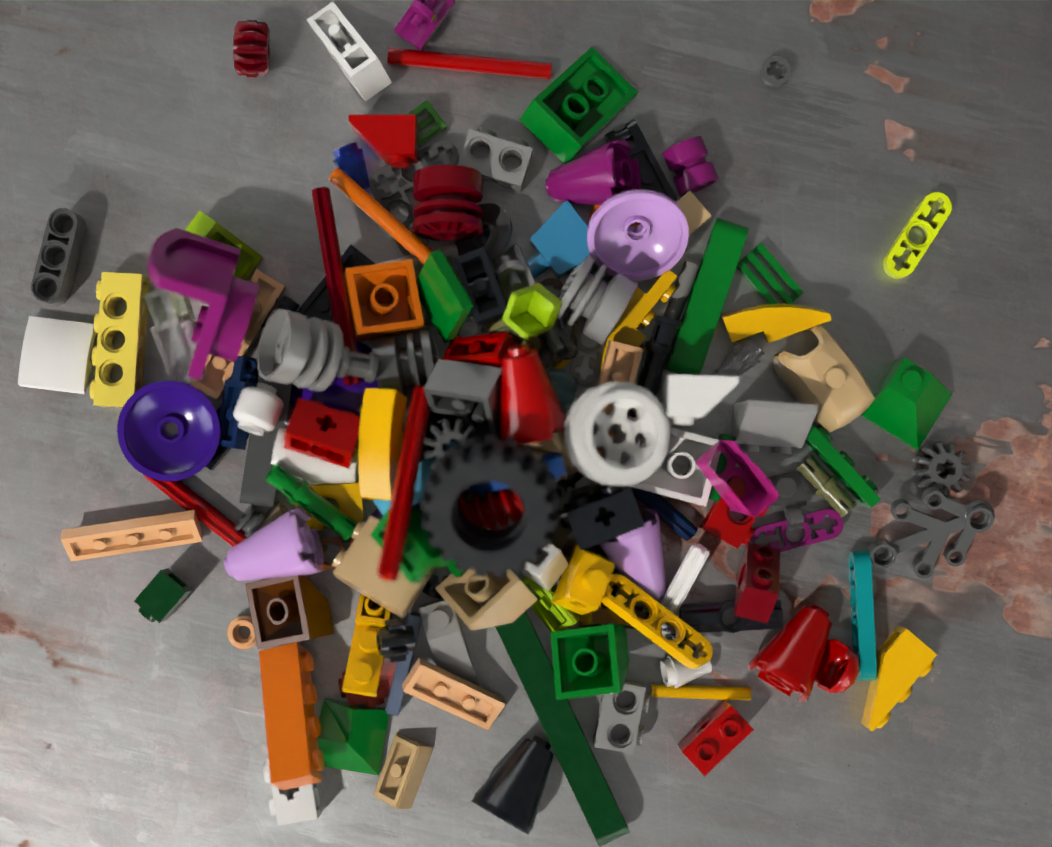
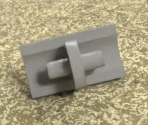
[492,243,537,303]

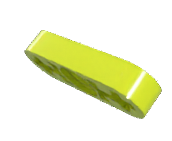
[883,192,952,279]

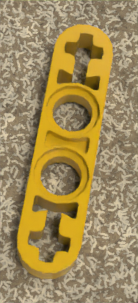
[601,574,713,669]

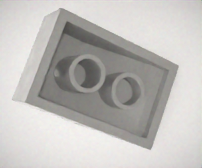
[731,400,818,454]

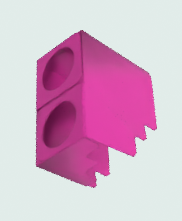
[695,440,779,516]

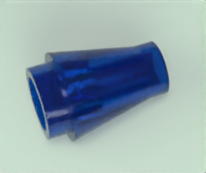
[332,142,370,190]

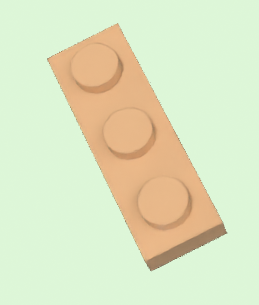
[402,658,506,730]

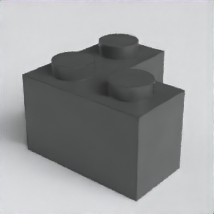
[423,359,502,442]

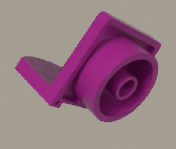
[147,228,260,380]

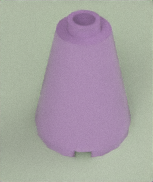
[224,507,324,581]
[599,508,668,602]

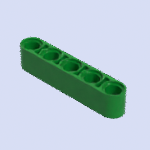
[665,217,749,375]

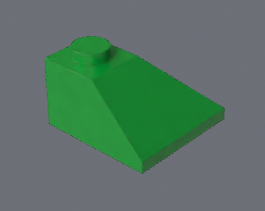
[861,357,952,450]
[550,624,629,700]

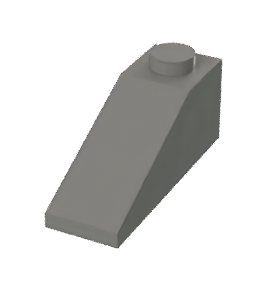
[418,598,480,686]

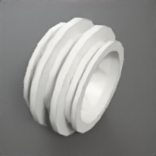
[564,382,670,486]

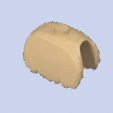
[773,325,875,432]

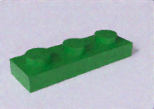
[805,425,881,508]

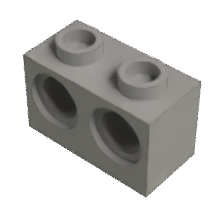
[458,127,533,192]
[593,680,650,754]

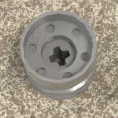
[557,254,638,344]
[257,309,343,392]

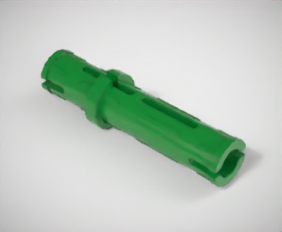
[264,462,358,541]

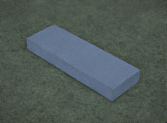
[385,612,422,716]

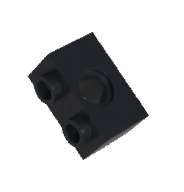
[452,247,507,327]

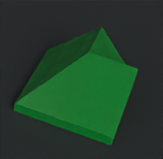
[317,698,389,776]

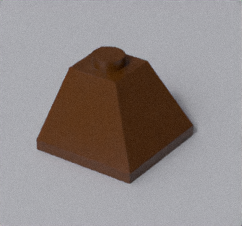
[245,575,334,650]

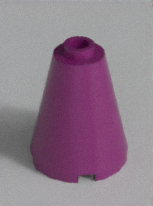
[545,139,641,205]

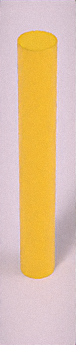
[651,684,751,701]

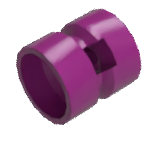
[662,136,719,197]

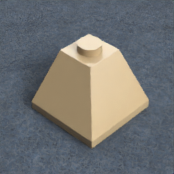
[435,568,537,631]

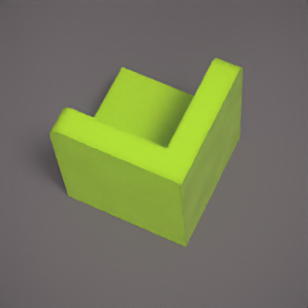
[502,283,563,339]

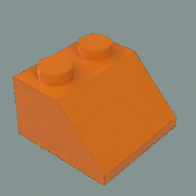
[345,259,424,342]

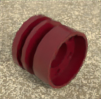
[413,164,483,241]

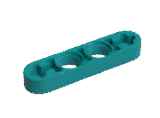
[848,550,877,681]

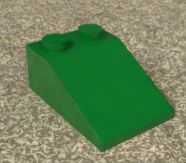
[519,46,638,164]

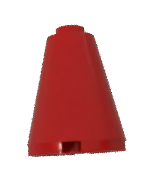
[500,344,566,445]
[748,604,832,702]

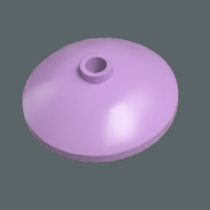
[587,190,689,281]

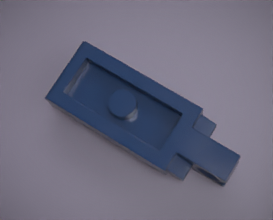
[218,356,259,450]

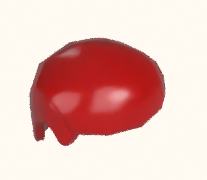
[815,639,860,694]

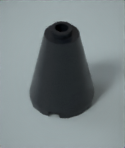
[472,735,554,835]

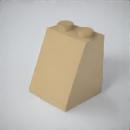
[332,515,437,620]

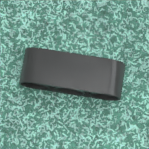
[31,208,87,306]

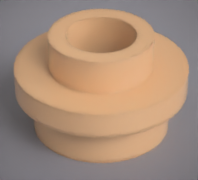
[227,615,256,649]

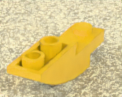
[599,270,678,378]
[342,593,393,697]

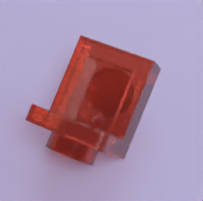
[338,669,390,707]

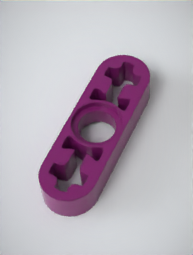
[749,509,843,552]

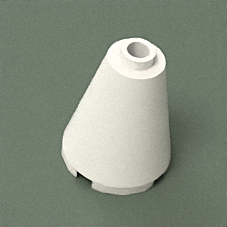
[271,420,359,485]

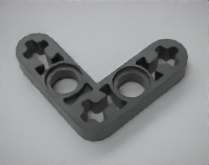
[369,140,459,256]

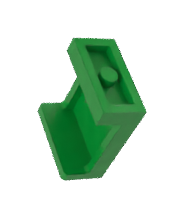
[370,508,468,583]

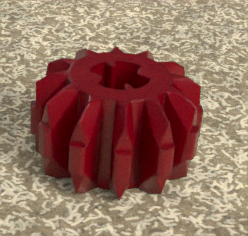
[233,19,271,78]

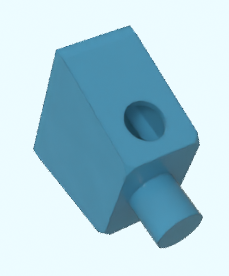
[527,200,590,279]

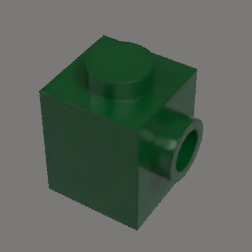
[134,568,193,623]

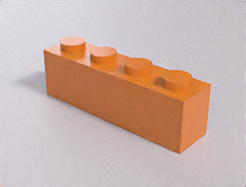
[259,642,325,790]

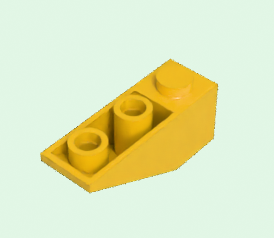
[861,625,937,732]

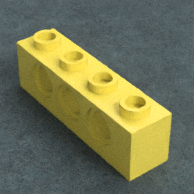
[89,272,150,408]

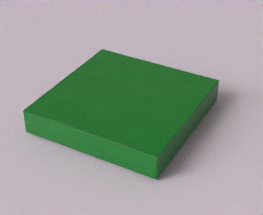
[416,250,474,343]

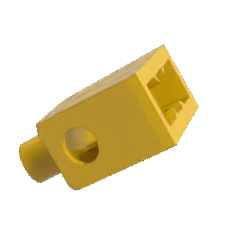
[551,543,615,615]

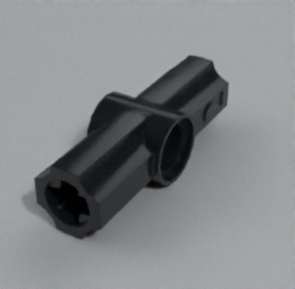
[679,599,783,633]

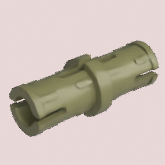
[796,455,857,518]

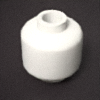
[233,383,284,436]

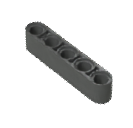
[239,374,292,507]

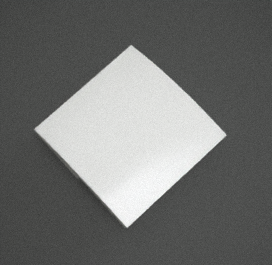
[18,316,97,394]

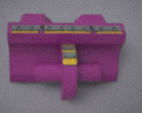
[394,0,456,51]

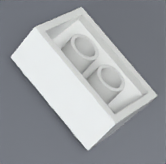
[658,374,739,427]
[618,416,721,507]

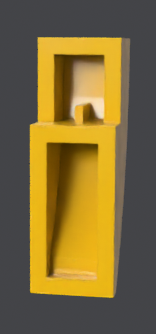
[721,303,832,343]
[358,388,407,501]

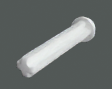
[660,543,709,636]

